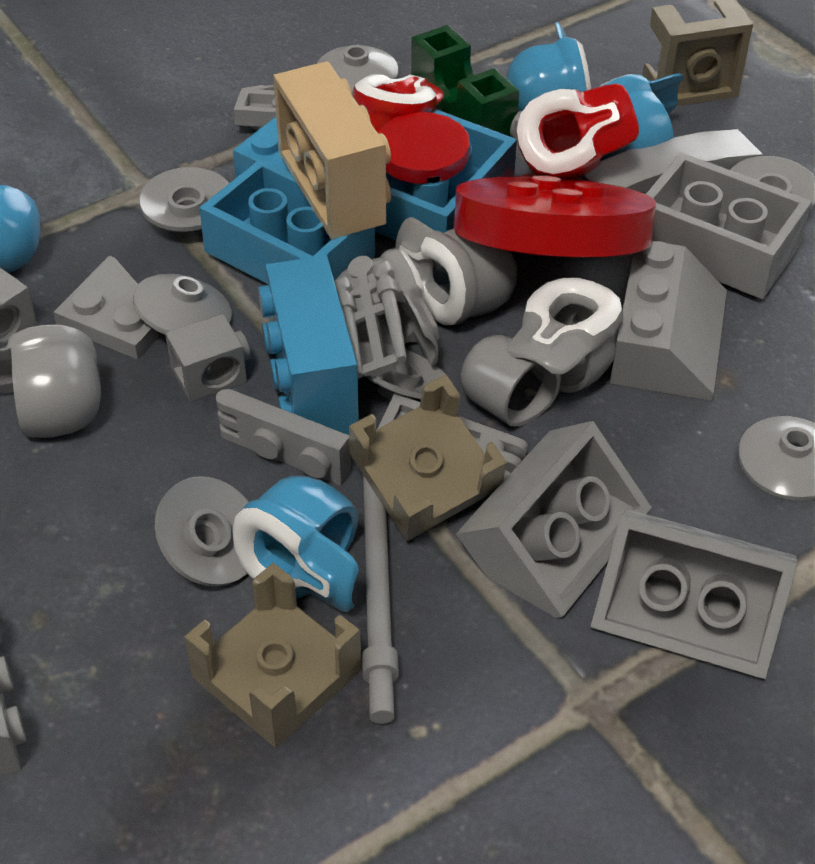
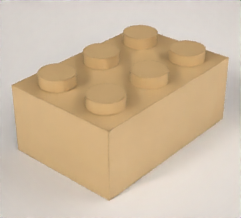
[273,61,391,239]

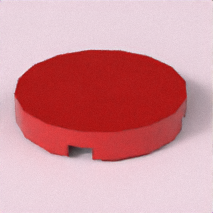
[378,112,470,184]

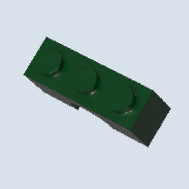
[411,25,519,137]

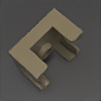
[642,0,753,106]
[349,374,507,541]
[184,563,361,749]

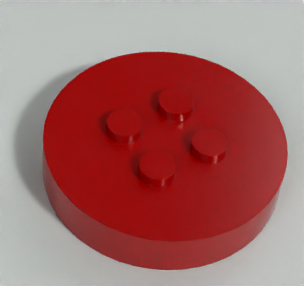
[454,176,656,257]

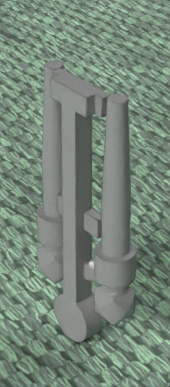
[334,256,407,379]

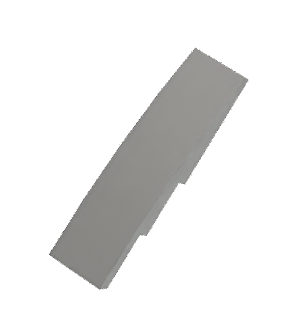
[581,129,763,194]

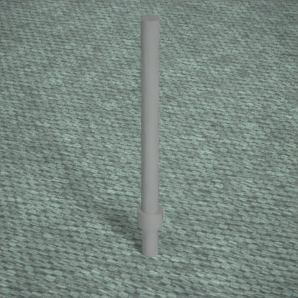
[362,475,399,724]

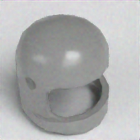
[460,334,561,426]

